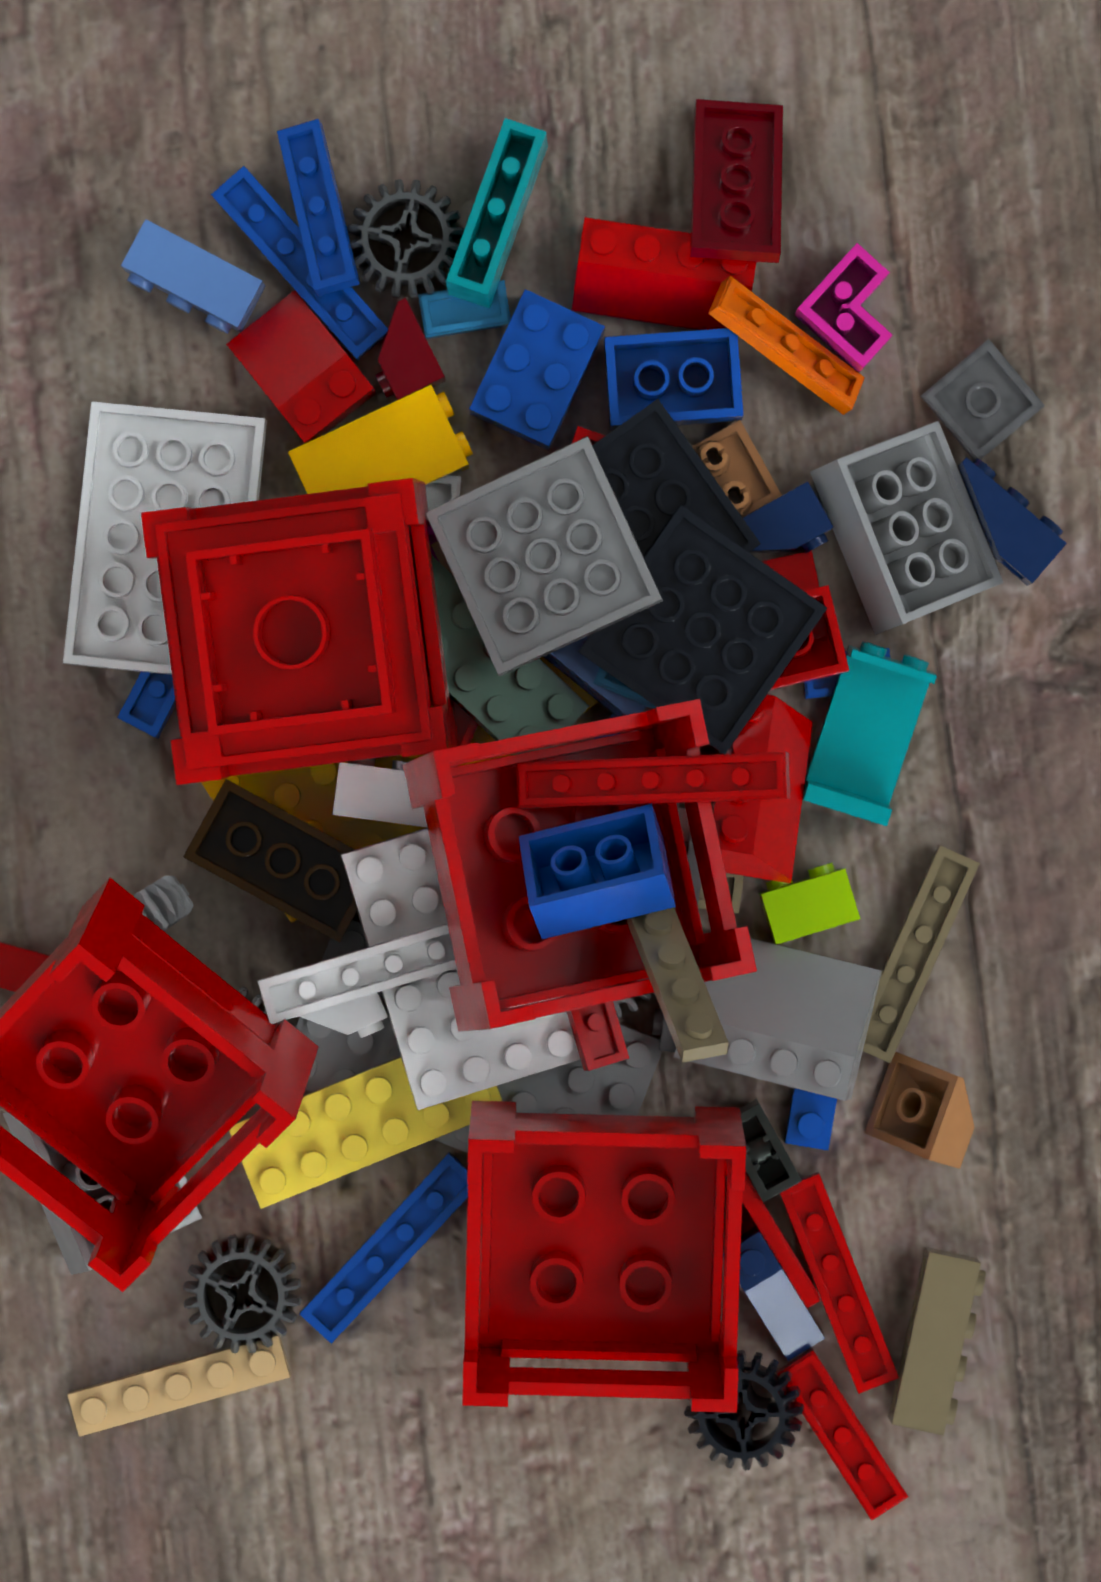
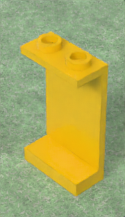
[288,385,473,494]

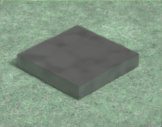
[921,339,1045,461]

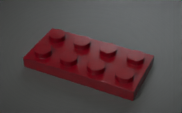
[690,99,783,263]

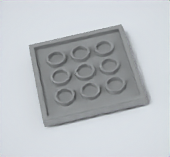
[426,437,663,676]

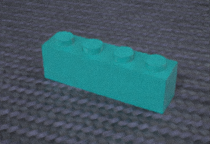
[446,118,548,309]

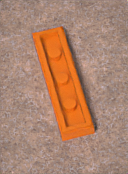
[708,276,865,415]

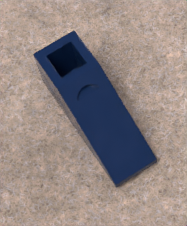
[958,457,1067,586]

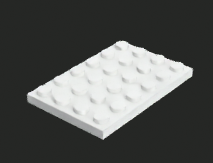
[63,402,267,675]
[340,828,580,1110]

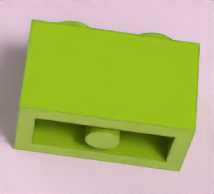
[758,862,860,945]

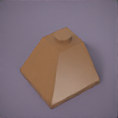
[864,1052,975,1169]

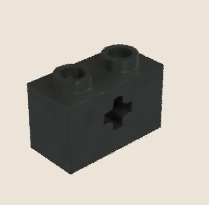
[739,1099,802,1202]

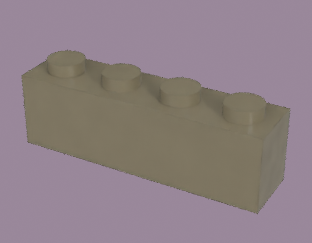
[888,1247,986,1436]

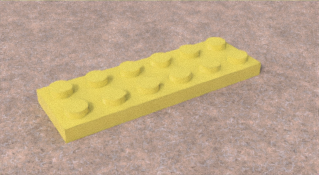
[229,1056,503,1209]

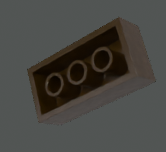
[183,779,358,943]

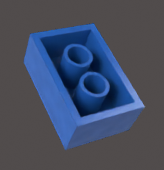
[469,289,605,451]
[604,328,744,431]
[519,804,676,939]

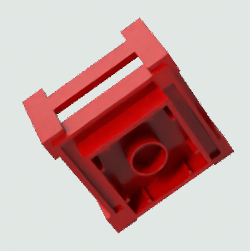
[141,478,458,785]
[403,699,757,1032]
[0,877,319,1292]
[462,1101,746,1413]

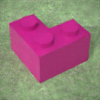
[794,243,893,373]

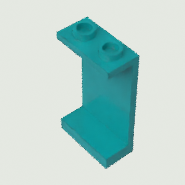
[803,641,937,826]

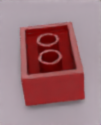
[226,290,376,443]

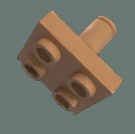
[692,420,782,518]

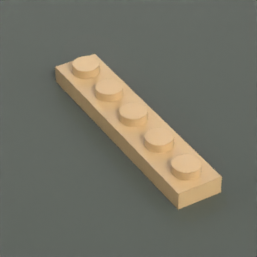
[67,1334,291,1437]

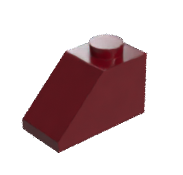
[375,297,446,400]

